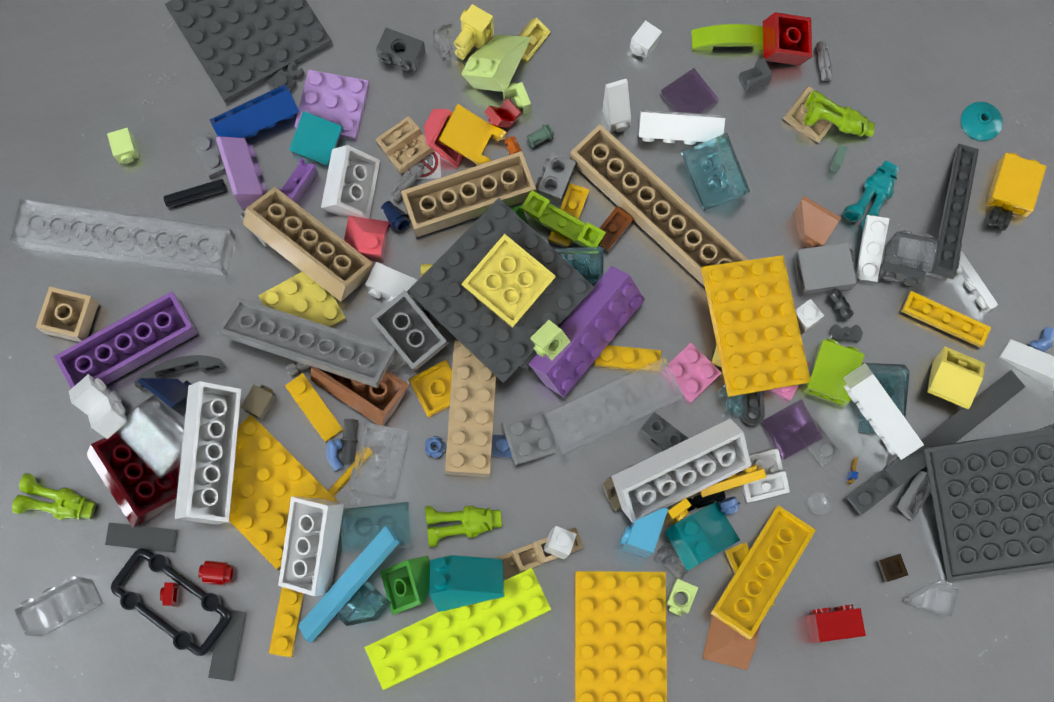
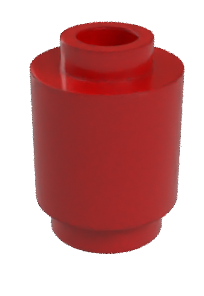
[198,561,234,585]

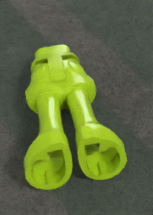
[804,90,875,137]
[12,473,96,520]
[425,505,502,548]

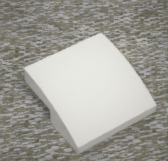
[741,447,790,503]

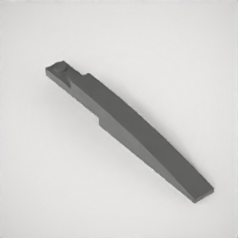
[846,370,1025,516]

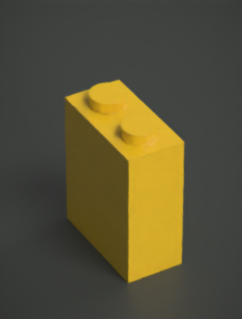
[985,152,1047,218]

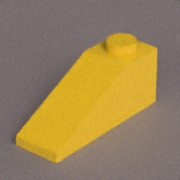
[285,373,343,443]

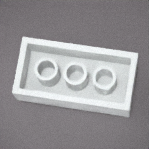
[843,363,924,460]

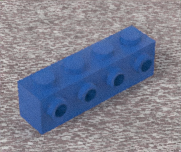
[209,84,299,138]

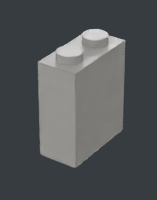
[794,243,858,296]

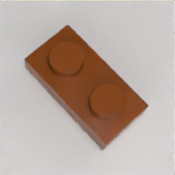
[598,206,634,252]

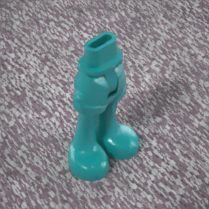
[843,161,899,228]

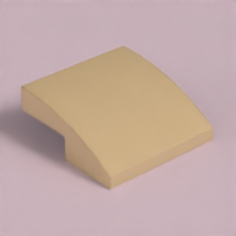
[783,86,833,142]
[375,116,434,174]

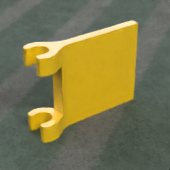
[439,104,507,166]

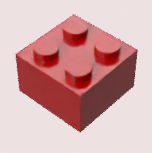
[763,12,813,66]
[806,604,866,643]

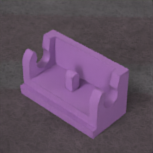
[279,158,318,204]

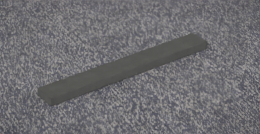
[931,143,979,279]

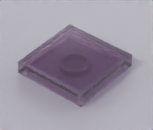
[661,68,719,114]
[763,400,824,459]

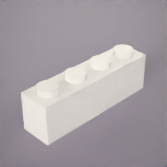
[638,109,725,146]
[365,262,439,324]

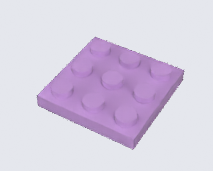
[294,70,370,140]

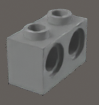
[535,153,576,206]

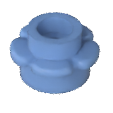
[425,436,446,458]
[719,496,741,515]

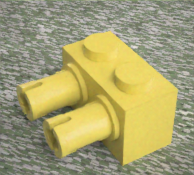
[453,4,494,60]

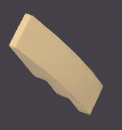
[493,527,584,579]

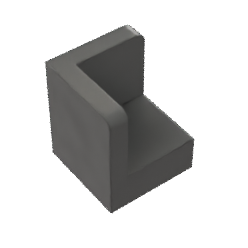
[739,58,773,93]

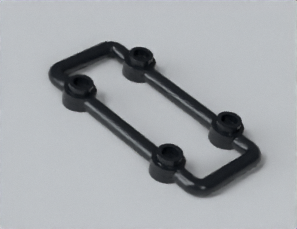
[111,548,231,656]

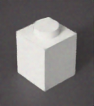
[630,20,662,59]
[796,299,824,334]
[543,526,577,559]

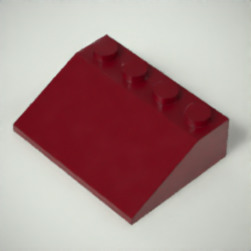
[87,417,180,528]

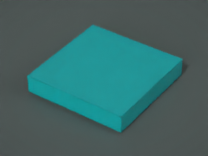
[289,111,343,166]

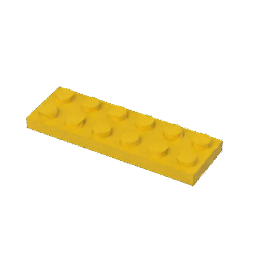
[710,505,816,640]

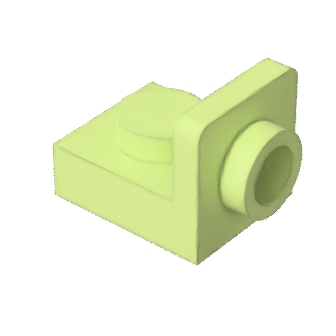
[503,82,531,114]

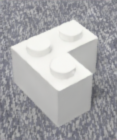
[68,374,127,439]

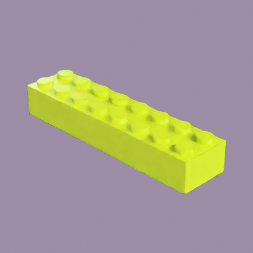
[364,568,551,690]

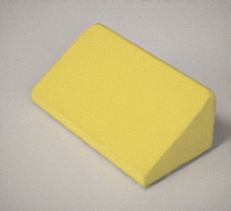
[518,18,551,62]

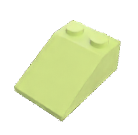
[461,34,530,92]

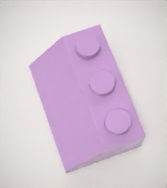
[216,137,267,210]

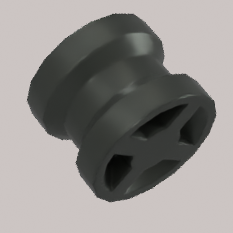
[987,205,1013,231]

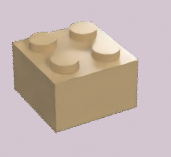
[36,286,99,342]

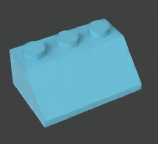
[620,508,668,559]

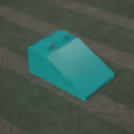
[664,502,740,571]
[429,555,504,612]

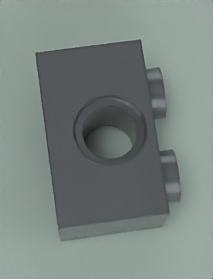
[376,28,425,72]
[639,412,689,451]

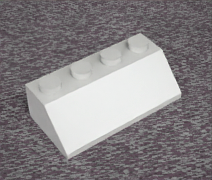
[278,496,344,596]

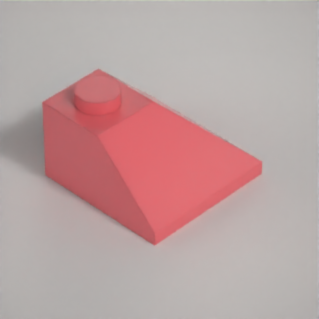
[424,109,463,168]
[344,216,390,263]

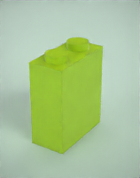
[803,339,865,406]

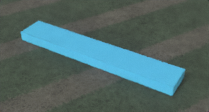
[298,525,400,643]

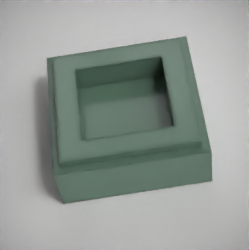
[829,145,848,173]

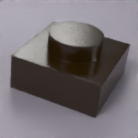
[877,554,908,582]

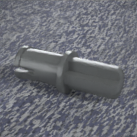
[340,419,358,463]

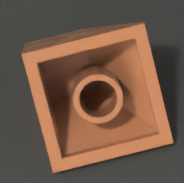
[793,196,841,248]
[702,615,761,670]

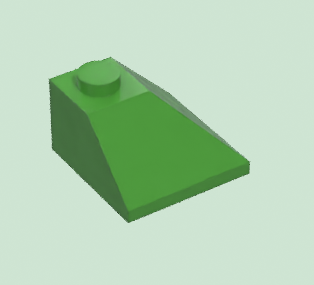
[380,556,430,615]

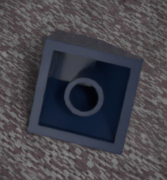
[138,378,192,416]

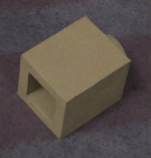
[241,384,277,421]

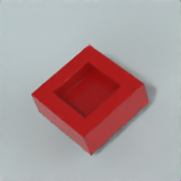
[160,582,179,607]

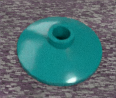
[961,102,1003,141]

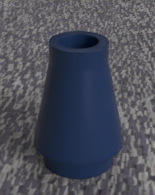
[381,201,410,232]

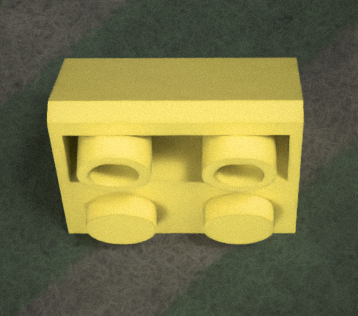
[927,346,985,409]

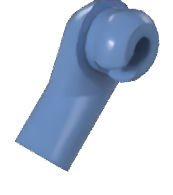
[1030,327,1054,352]
[326,438,344,472]

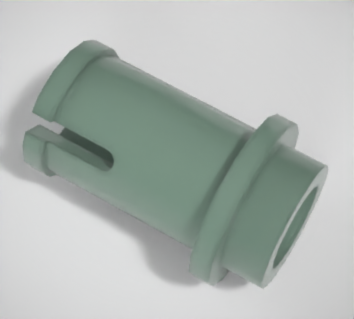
[526,124,555,148]

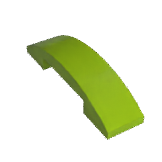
[691,24,763,50]
[521,190,606,251]

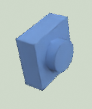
[491,435,513,458]

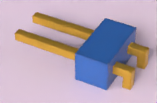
[848,457,858,484]

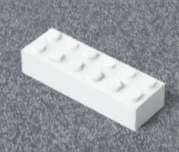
[175,381,241,525]
[611,419,751,523]

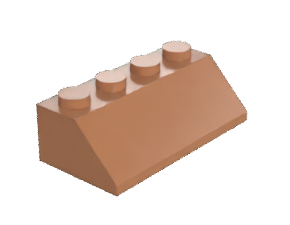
[311,367,409,427]

